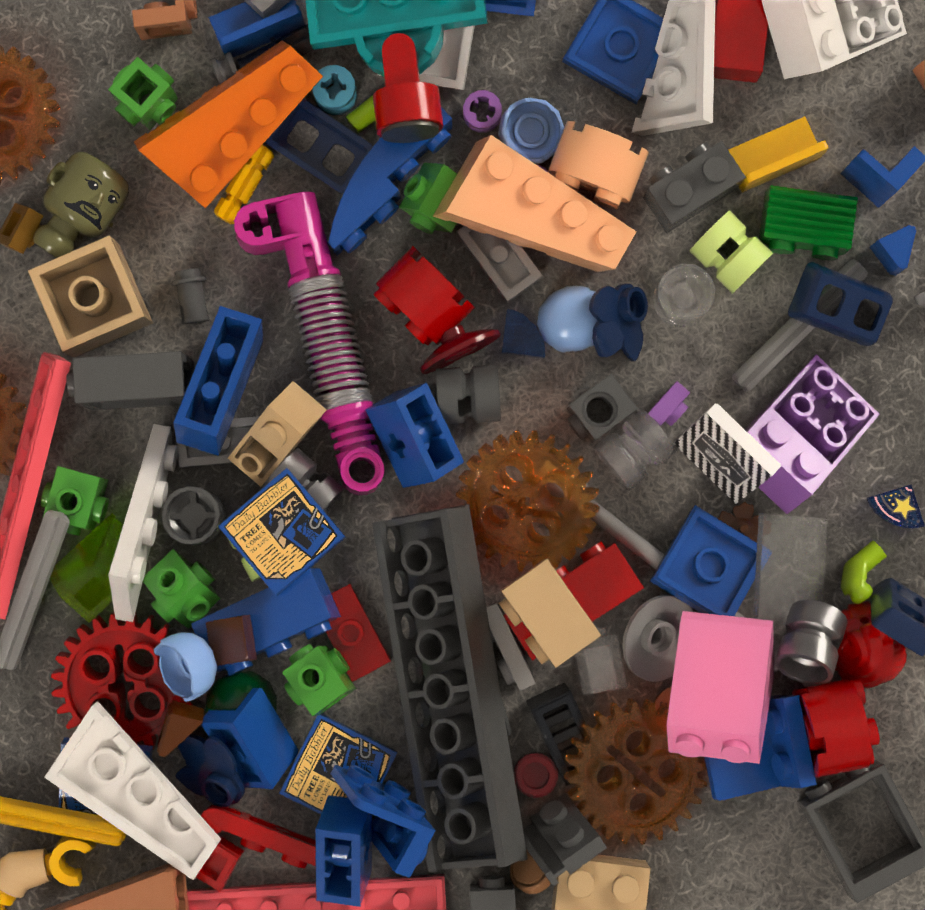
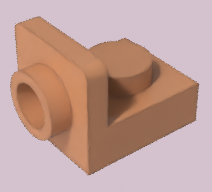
[132,0,198,40]

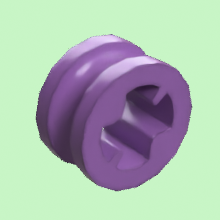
[463,90,502,133]

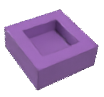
[644,381,690,429]

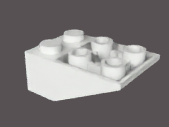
[761,0,907,79]

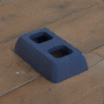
[265,99,373,193]
[788,262,893,346]
[870,578,925,657]

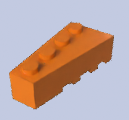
[133,40,323,208]

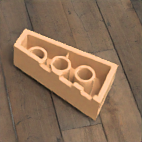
[433,135,637,272]

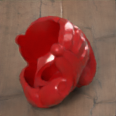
[835,601,907,689]

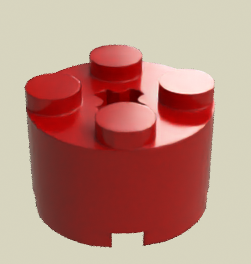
[373,245,475,346]
[792,678,880,778]

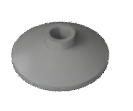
[623,595,693,682]

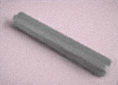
[732,259,868,392]
[0,510,70,670]

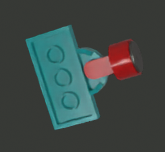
[306,0,488,143]

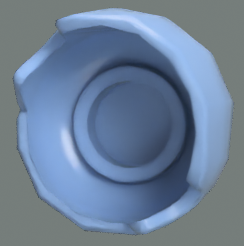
[498,98,564,164]
[537,286,597,353]
[154,632,217,702]

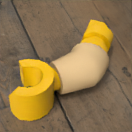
[0,836,97,910]

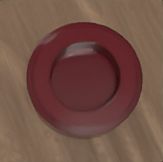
[514,752,558,798]

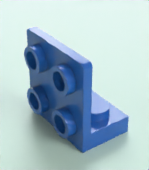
[704,695,817,801]

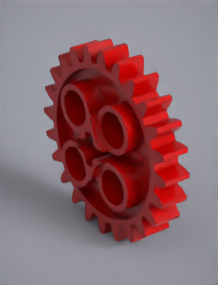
[51,611,193,749]

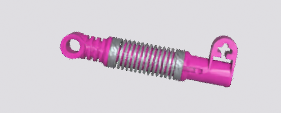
[234,192,384,496]

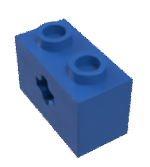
[365,382,464,488]
[315,795,372,907]

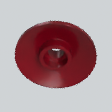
[420,325,501,374]

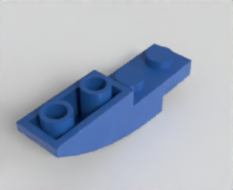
[328,107,452,256]

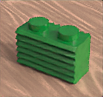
[759,185,858,260]

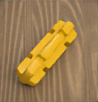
[214,145,274,224]

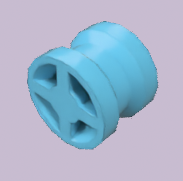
[312,65,357,115]

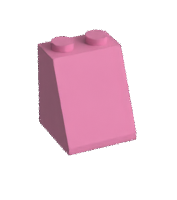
[666,611,774,764]

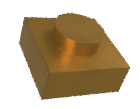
[0,203,44,254]

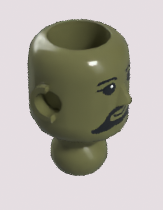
[33,152,129,258]

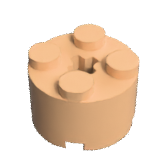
[548,121,649,210]

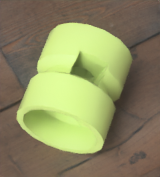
[689,210,773,294]

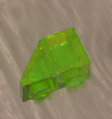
[50,513,123,623]

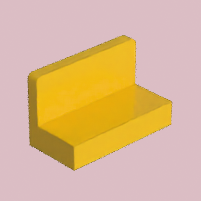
[728,116,829,193]

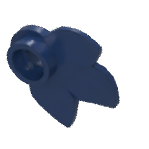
[589,284,648,362]
[175,734,245,808]

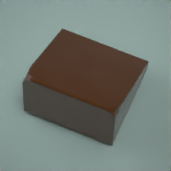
[206,615,257,666]
[157,700,204,757]

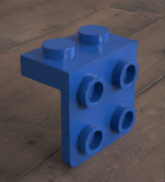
[330,765,436,878]

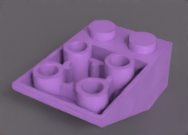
[745,354,880,514]

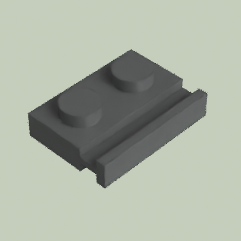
[523,793,607,887]

